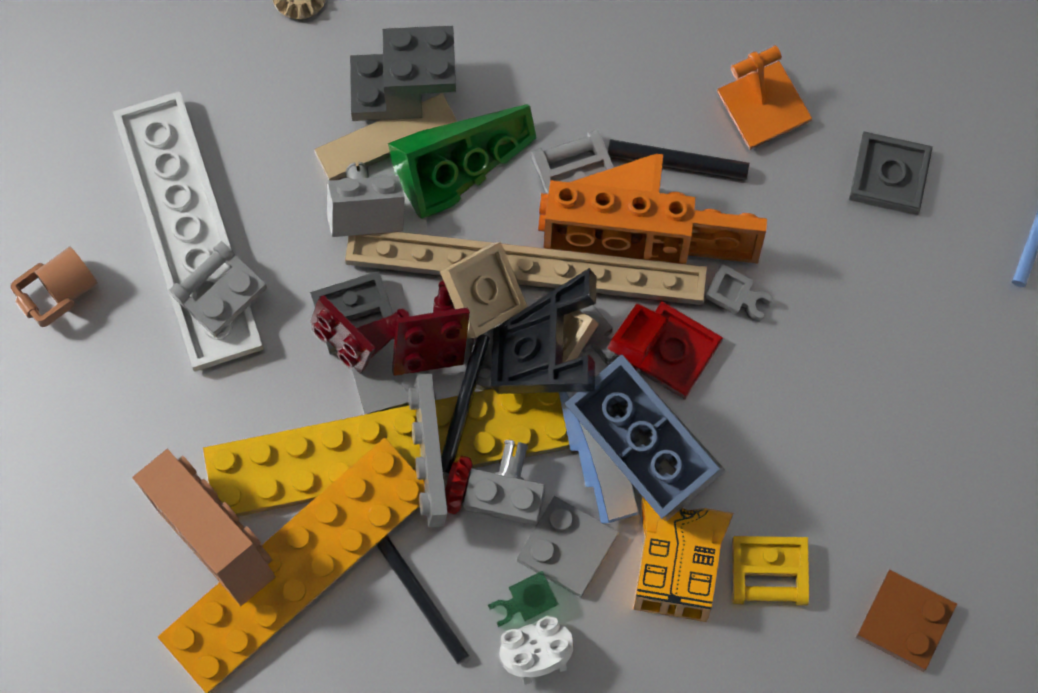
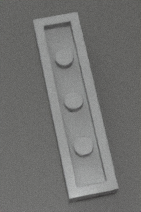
[408,374,447,527]

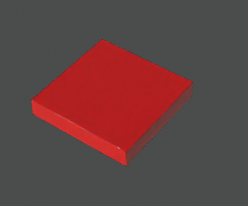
[625,301,723,400]

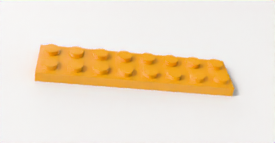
[157,437,425,693]

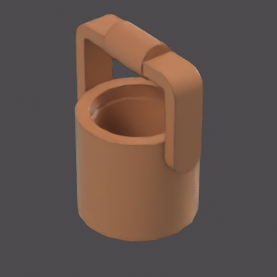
[11,246,98,327]

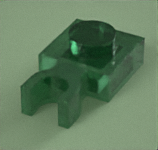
[488,571,560,627]

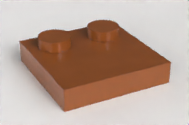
[855,569,957,672]

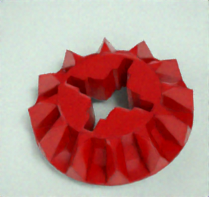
[445,455,473,515]

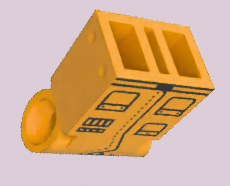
[633,497,734,622]

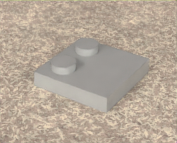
[352,339,436,414]
[517,496,619,598]

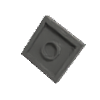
[849,131,933,215]

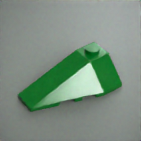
[388,104,537,219]

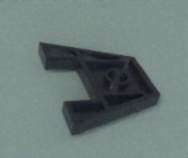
[491,268,597,394]

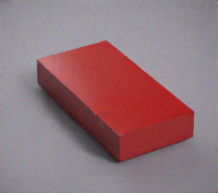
[608,303,669,365]

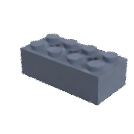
[564,354,723,522]

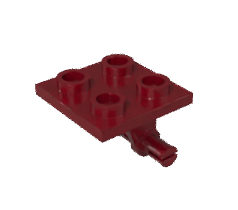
[392,280,470,376]
[310,295,409,374]

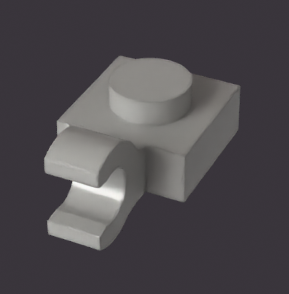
[579,305,619,366]

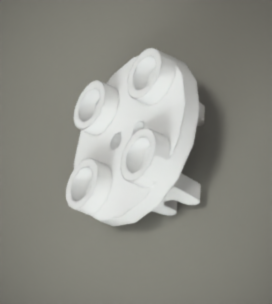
[499,616,574,685]

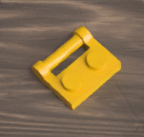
[732,536,809,606]

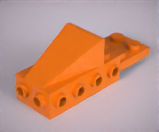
[538,154,767,264]

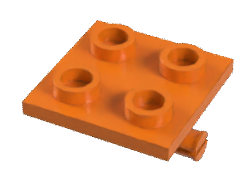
[717,45,812,150]

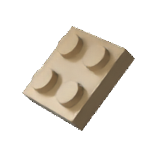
[440,242,528,339]

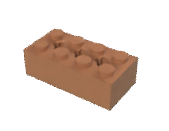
[132,448,276,606]

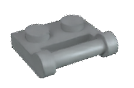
[531,129,614,194]
[168,241,267,337]

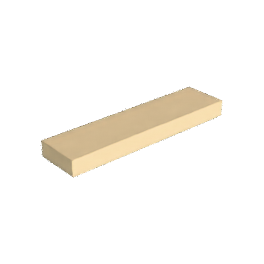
[315,93,457,181]

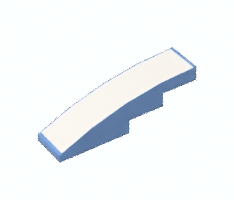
[559,392,639,523]

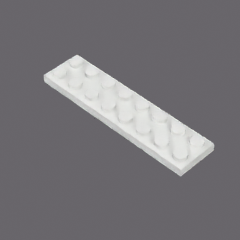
[113,91,264,372]

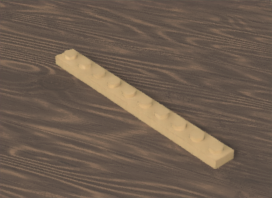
[345,232,707,305]

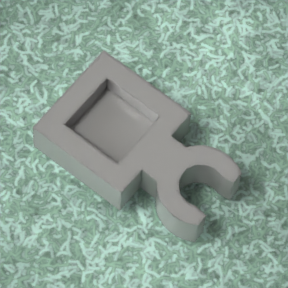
[704,264,774,321]

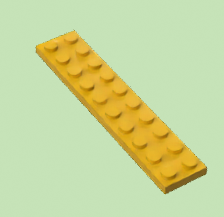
[203,389,570,517]

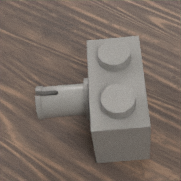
[327,162,405,237]
[463,440,545,526]

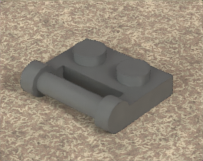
[310,271,393,355]

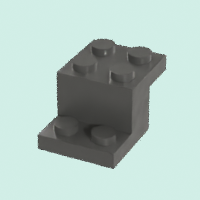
[350,26,456,121]

